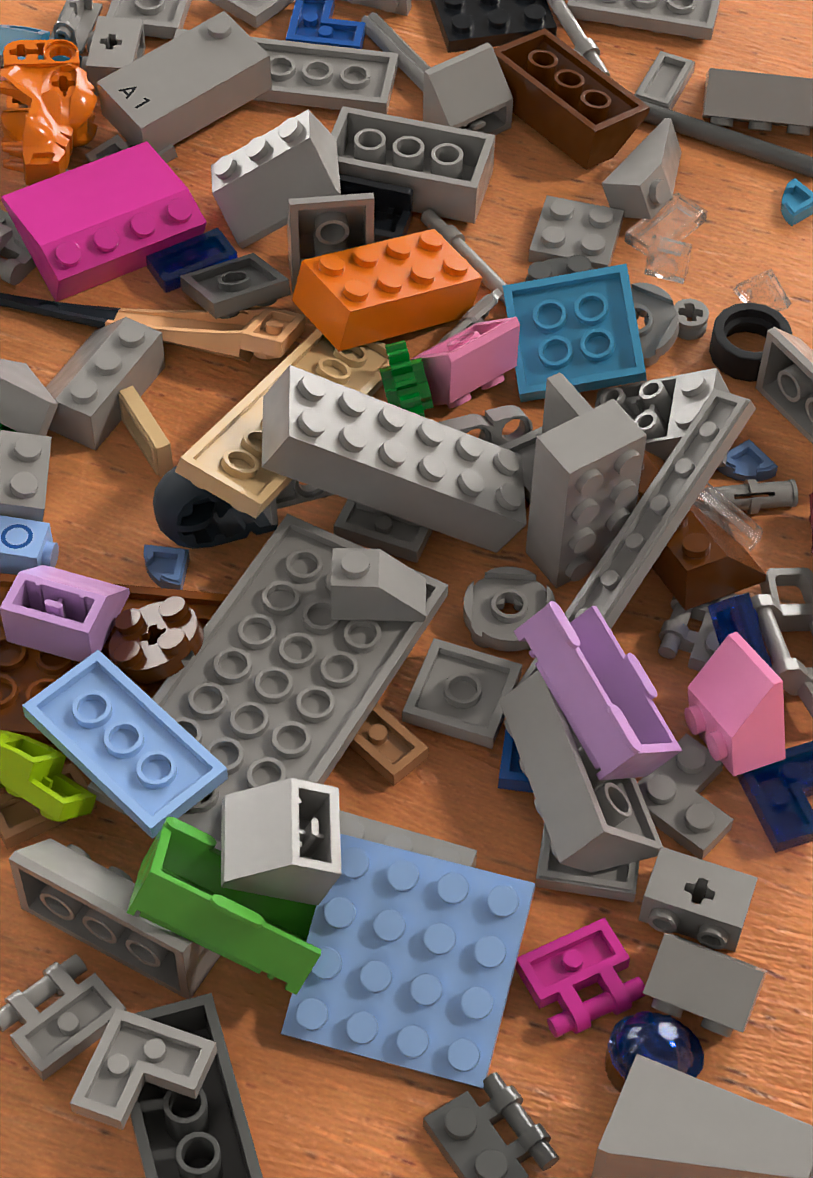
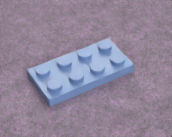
[22,650,228,839]

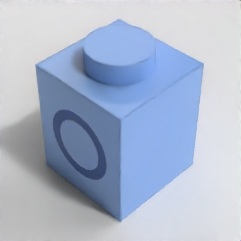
[0,515,59,575]

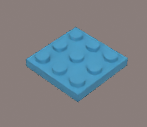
[503,263,647,402]

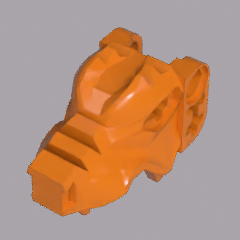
[0,39,98,186]

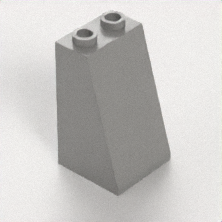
[591,1054,813,1178]

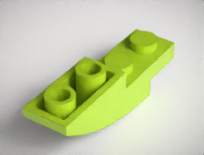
[0,730,97,822]

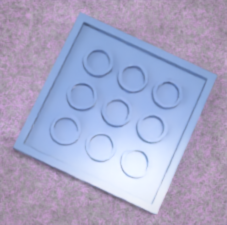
[281,834,536,1089]

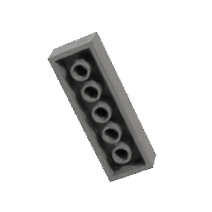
[262,365,527,553]

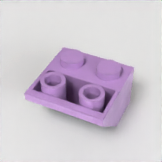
[0,565,130,662]

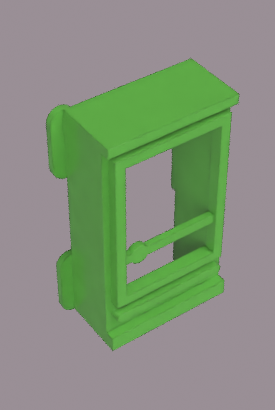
[127,817,321,995]

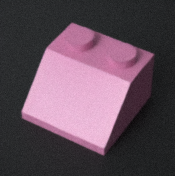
[410,317,520,409]
[684,632,786,777]

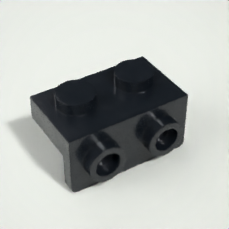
[339,174,413,243]

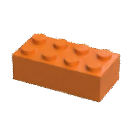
[292,229,483,351]

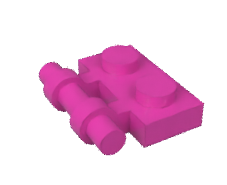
[515,917,646,1038]

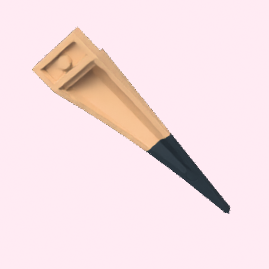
[0,293,306,362]

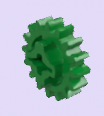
[379,340,434,417]

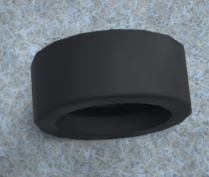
[709,302,792,382]

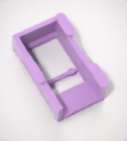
[514,601,682,780]

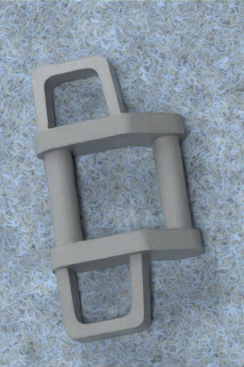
[746,568,813,718]

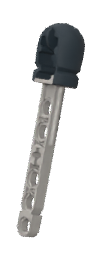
[153,405,533,549]

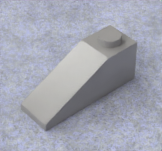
[602,118,682,219]

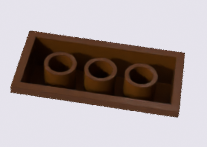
[494,28,650,170]
[636,450,766,611]

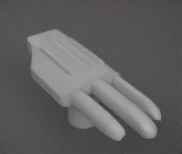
[438,288,503,344]

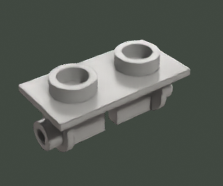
[49,0,103,54]

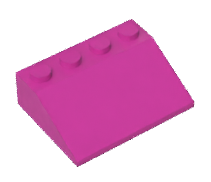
[1,141,207,302]

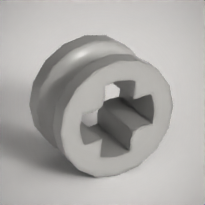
[674,299,709,340]

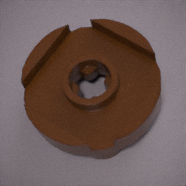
[109,596,204,683]

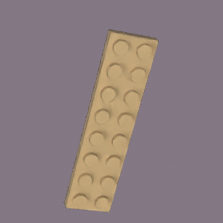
[175,329,390,519]

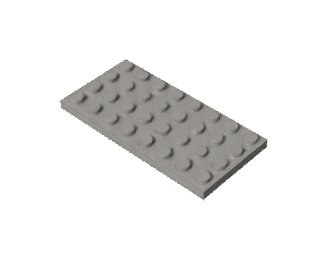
[88,514,448,851]

